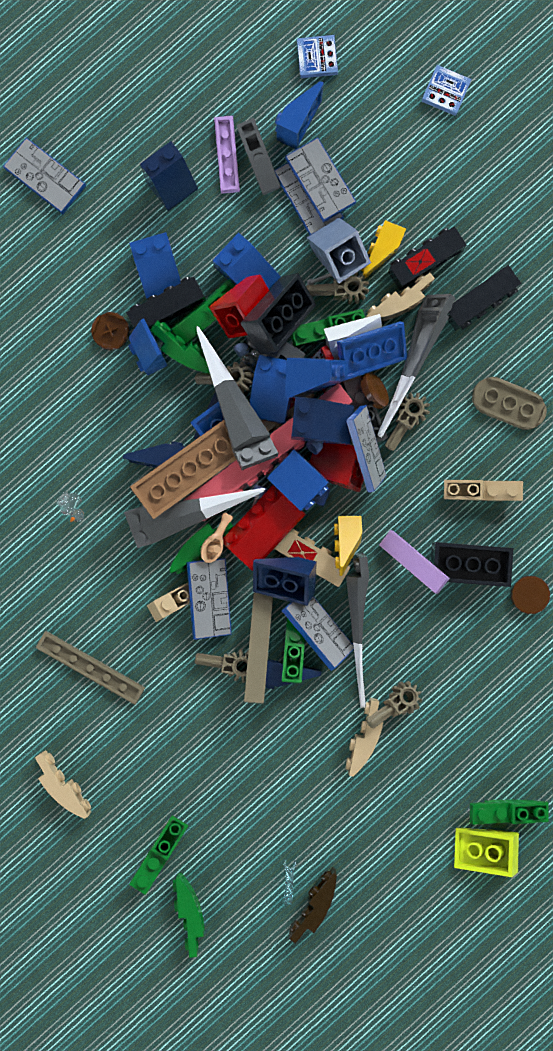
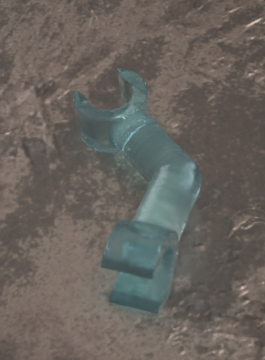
[284,859,296,905]

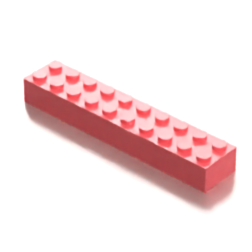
[184,383,353,522]

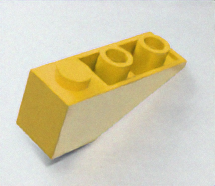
[360,220,406,279]
[334,516,362,576]

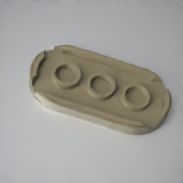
[472,377,547,430]

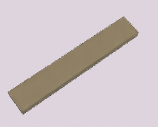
[244,592,273,704]
[36,631,146,705]

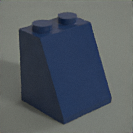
[140,141,198,211]

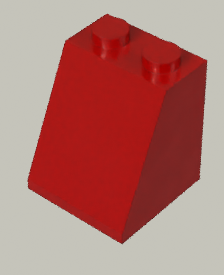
[209,274,269,338]
[309,443,364,492]

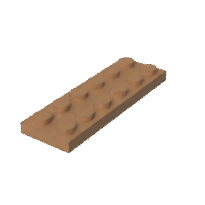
[130,420,236,519]

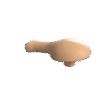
[200,513,233,563]

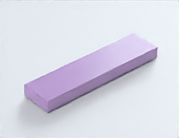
[214,116,240,194]
[379,530,450,594]

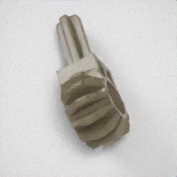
[306,272,369,305]
[195,362,254,394]
[385,392,430,451]
[195,649,249,683]
[366,681,422,728]

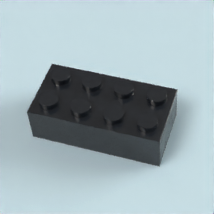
[241,273,316,355]
[431,542,514,587]

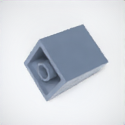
[307,218,371,283]

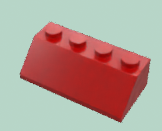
[223,485,306,571]

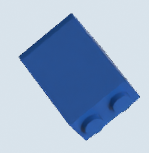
[285,358,348,398]
[267,449,329,511]

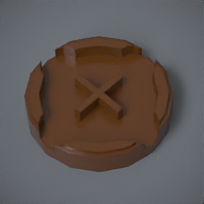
[91,312,130,351]
[361,372,389,409]
[511,576,550,614]

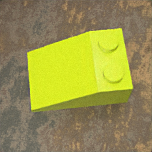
[454,828,519,877]

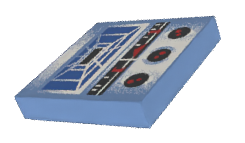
[297,35,338,78]
[421,65,471,116]

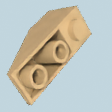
[147,583,190,622]

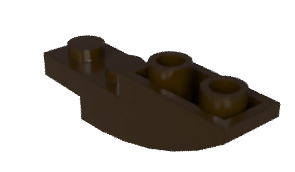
[289,867,337,944]

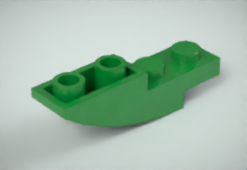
[171,279,235,344]
[291,309,365,347]
[151,320,210,373]
[169,522,234,575]
[282,618,305,684]
[470,800,549,825]
[129,815,188,895]
[173,873,205,958]

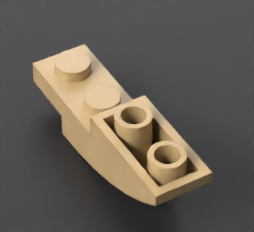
[366,273,435,321]
[444,480,523,501]
[345,698,383,776]
[35,750,91,819]

